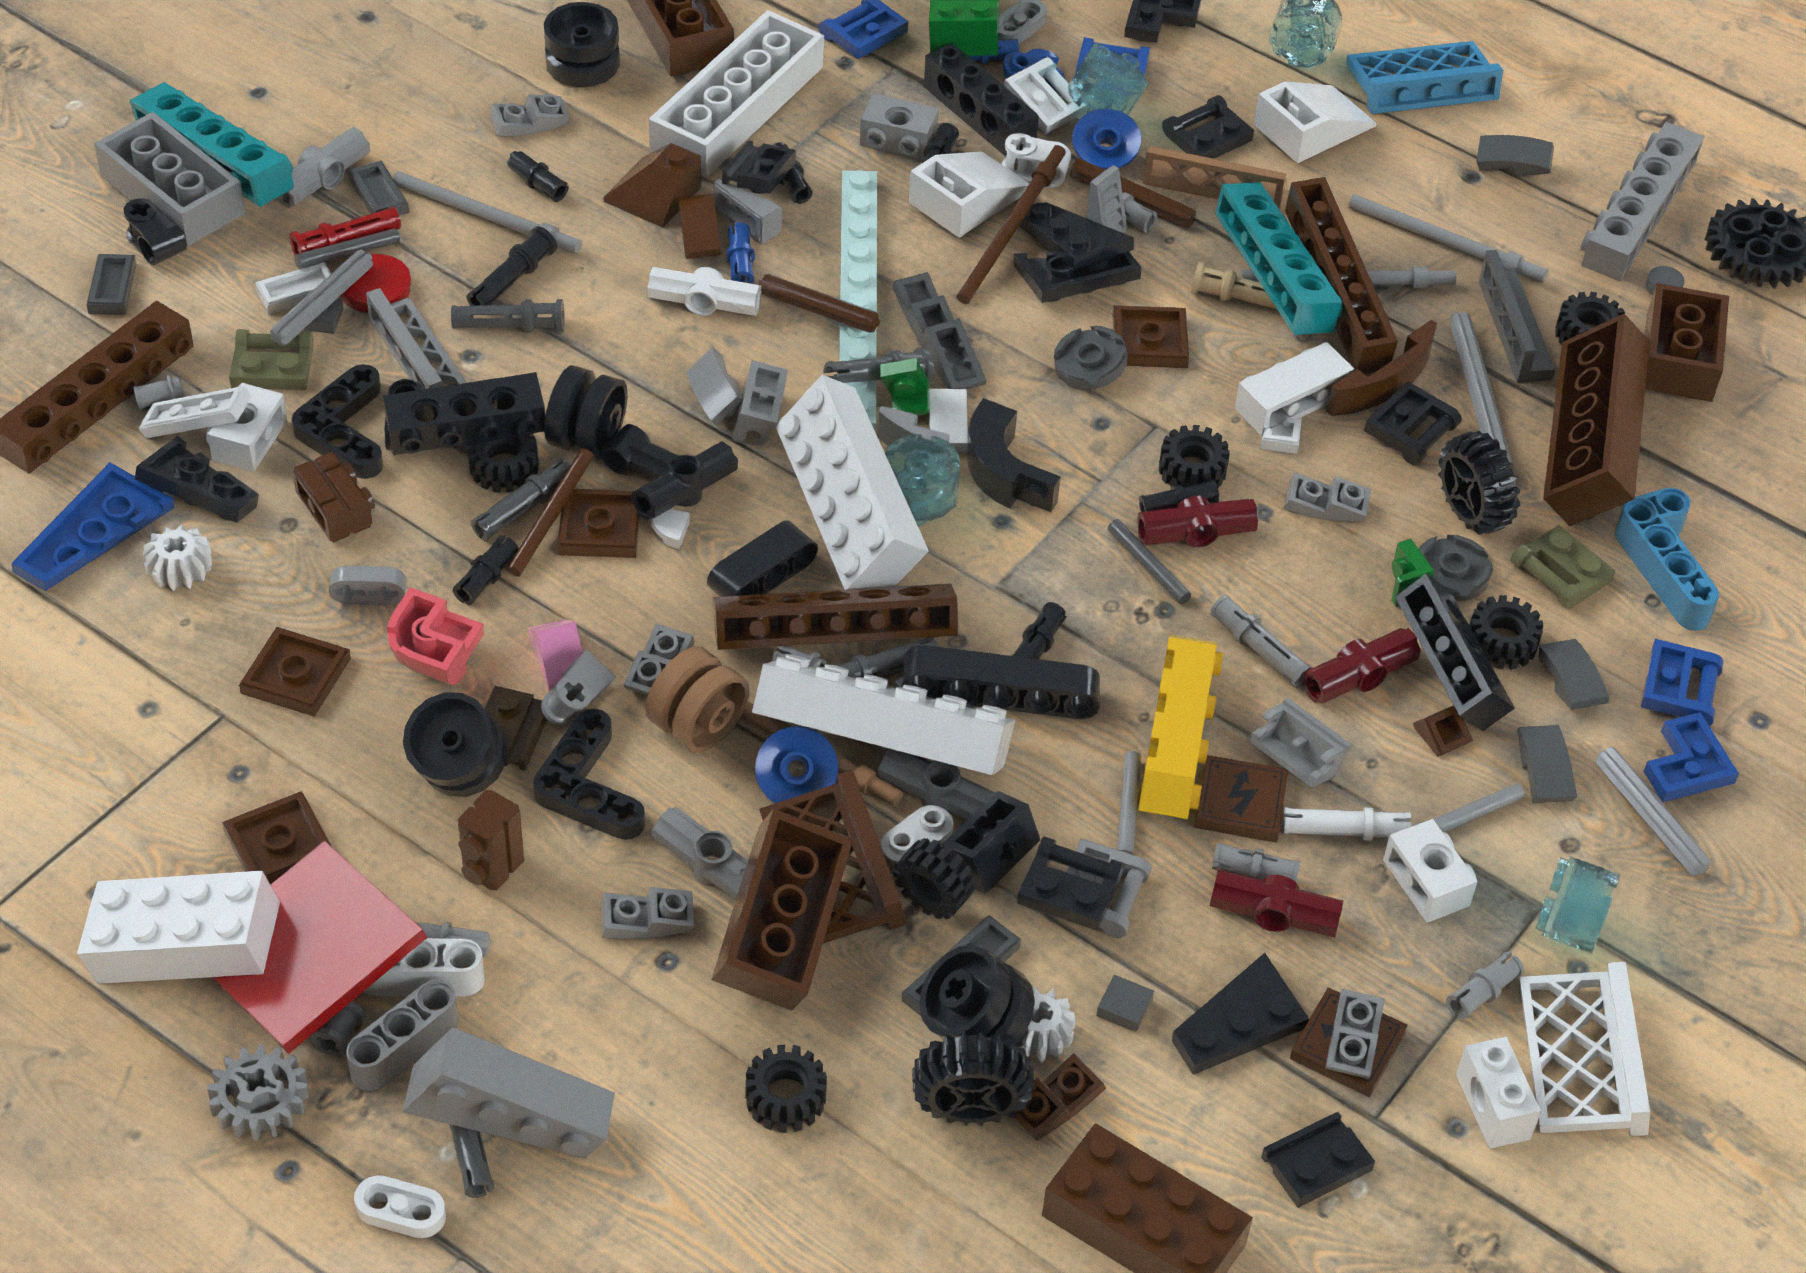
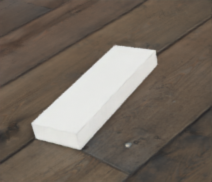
[139,386,251,439]

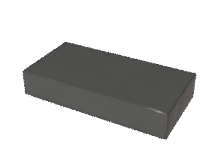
[348,161,409,216]
[87,254,137,315]

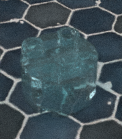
[1269,0,1342,68]
[1068,44,1148,116]
[885,434,960,526]
[1535,856,1620,954]

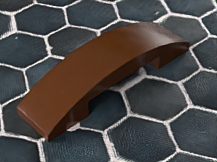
[1326,320,1437,416]

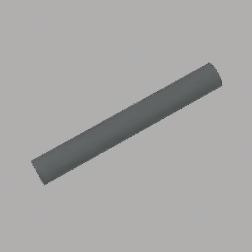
[294,228,400,269]
[1108,519,1191,604]

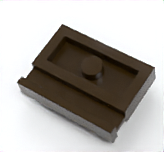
[485,686,547,770]

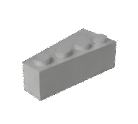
[402,1027,615,1158]

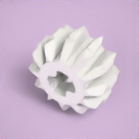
[143,524,212,592]
[1015,986,1076,1064]

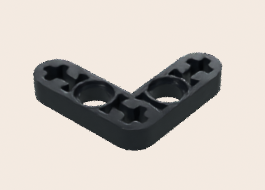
[292,364,383,479]
[533,709,645,840]

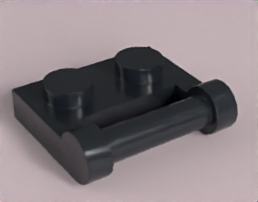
[1162,95,1254,159]
[1364,381,1462,465]
[1017,836,1125,931]

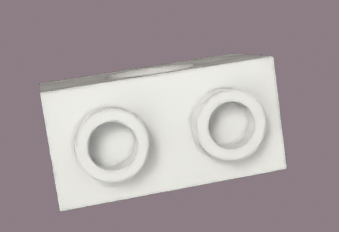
[206,383,288,472]
[1383,819,1477,923]
[1456,1037,1541,1149]

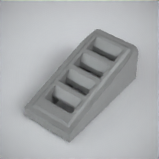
[1086,165,1126,234]
[714,179,782,245]

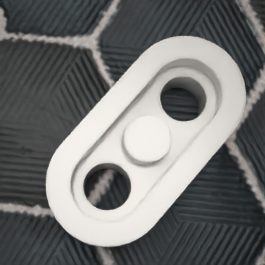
[881,805,953,870]
[354,1175,446,1238]

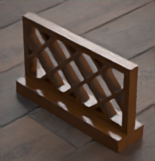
[759,769,906,944]

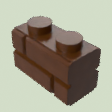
[292,452,375,543]
[457,790,524,890]

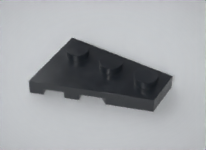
[1019,202,1134,270]
[1014,252,1141,303]
[135,436,259,523]
[1172,953,1309,1075]

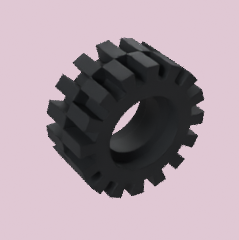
[1555,292,1625,345]
[1159,425,1230,488]
[468,435,539,493]
[1469,595,1544,670]
[893,838,976,919]
[745,1044,827,1133]

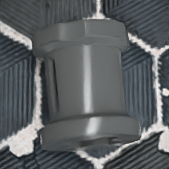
[310,1002,366,1057]

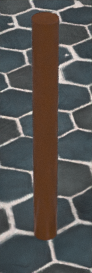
[507,448,594,577]

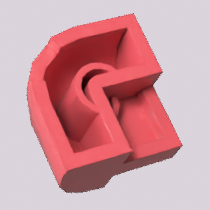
[387,587,484,685]

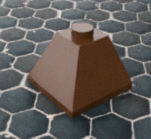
[604,143,702,228]

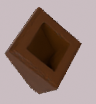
[1412,705,1473,757]

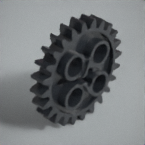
[1704,198,1806,289]

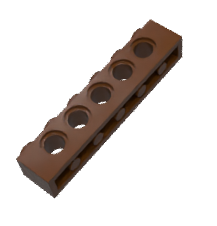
[1285,177,1398,374]
[0,300,194,474]
[713,583,958,650]

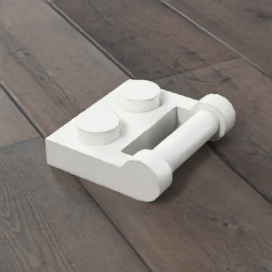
[1004,57,1093,135]

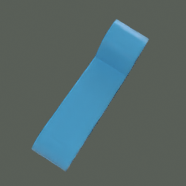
[1615,488,1719,631]

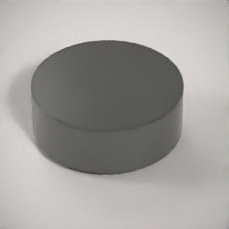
[1646,266,1684,295]

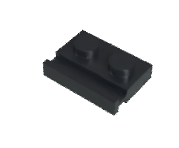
[722,140,796,194]
[1261,1112,1375,1208]

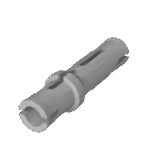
[1210,595,1312,688]

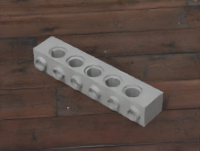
[1581,122,1704,281]

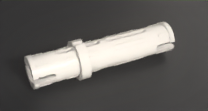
[1283,807,1411,841]

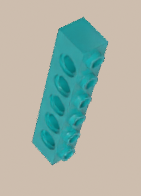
[130,82,295,207]
[1215,182,1343,335]

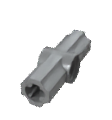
[278,127,370,208]
[652,807,748,900]

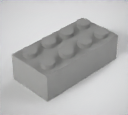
[94,112,246,247]

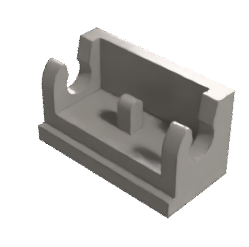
[732,360,788,445]
[1249,698,1351,788]

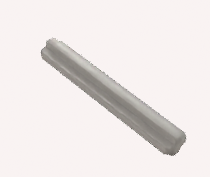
[270,249,373,346]
[1596,747,1711,877]

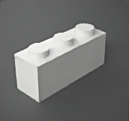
[1235,342,1354,436]

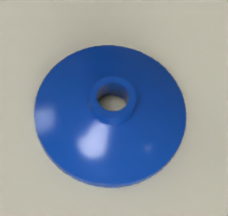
[1072,109,1142,170]
[755,726,838,803]

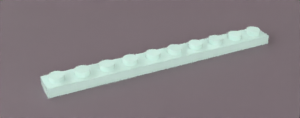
[839,170,877,433]

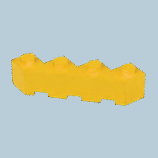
[1138,634,1224,819]

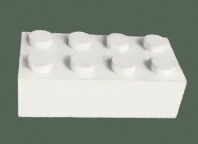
[77,871,280,984]

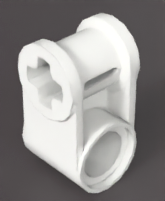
[1002,133,1071,188]

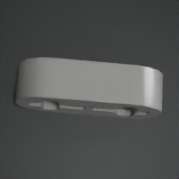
[329,566,407,605]

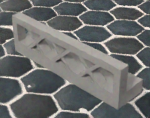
[366,288,467,390]

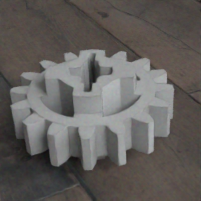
[207,1044,309,1140]

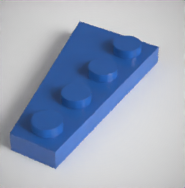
[12,462,174,591]

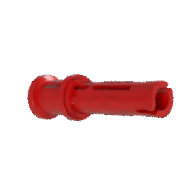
[289,207,401,256]

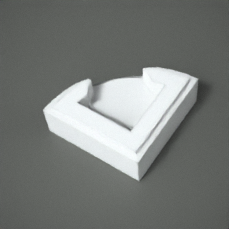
[1260,418,1302,454]
[651,509,690,550]

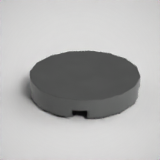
[1054,326,1128,390]
[1419,535,1493,601]

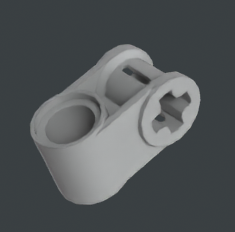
[541,649,616,726]

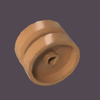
[645,646,749,753]

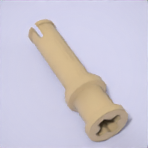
[1191,261,1277,309]

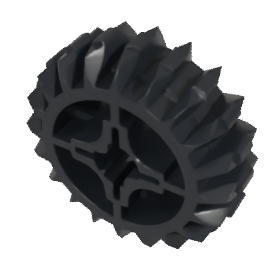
[1438,431,1520,535]
[912,1032,1034,1126]

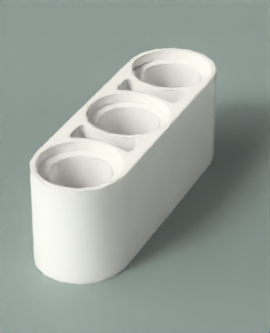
[364,938,485,997]

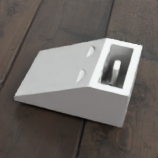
[1254,81,1376,163]
[909,151,1030,238]

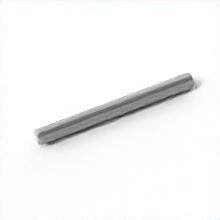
[1450,312,1514,470]

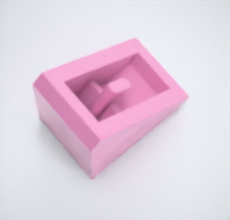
[528,619,583,691]

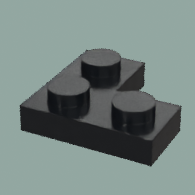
[1124,0,1201,43]

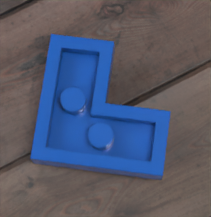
[1643,712,1739,802]

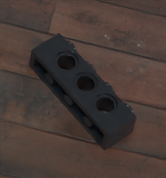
[924,43,1039,157]
[383,372,545,455]
[1395,574,1515,731]

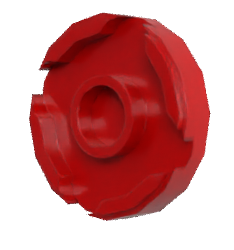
[340,254,411,312]

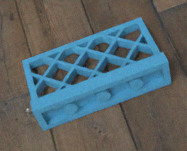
[1346,41,1503,114]

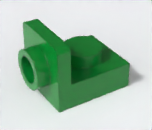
[880,358,930,416]
[1391,538,1434,607]

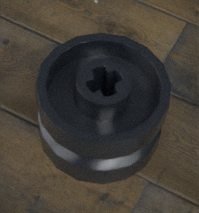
[543,2,620,87]
[544,365,628,460]
[403,692,508,797]
[919,945,1035,1044]

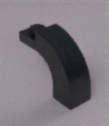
[967,398,1061,512]

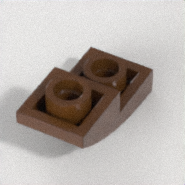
[679,194,721,259]
[1014,1053,1106,1141]

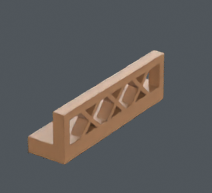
[1143,146,1287,210]

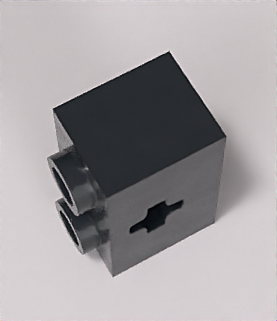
[942,791,1041,894]

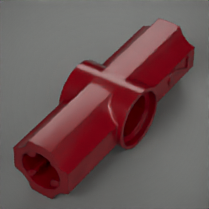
[1137,496,1258,547]
[1303,628,1421,704]
[1210,870,1344,937]

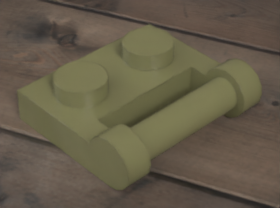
[229,329,314,390]
[1510,525,1615,609]

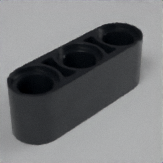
[707,520,818,597]

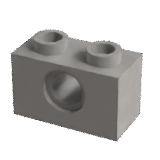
[860,93,939,160]

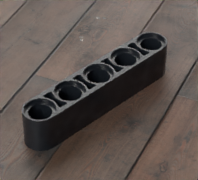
[902,645,1100,719]

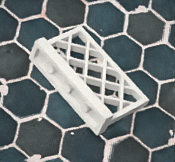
[1519,962,1650,1136]

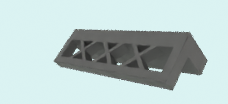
[1479,250,1555,383]

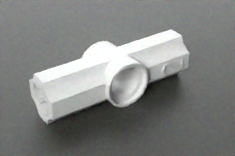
[647,267,761,316]

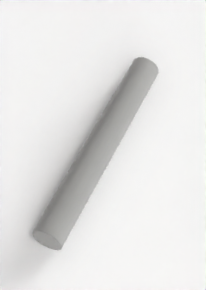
[1117,751,1141,855]
[1433,783,1524,832]

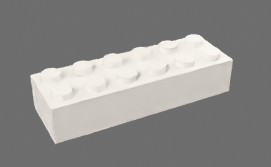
[649,10,824,178]
[776,375,929,590]
[752,654,1015,775]

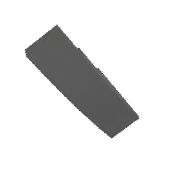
[892,272,986,390]

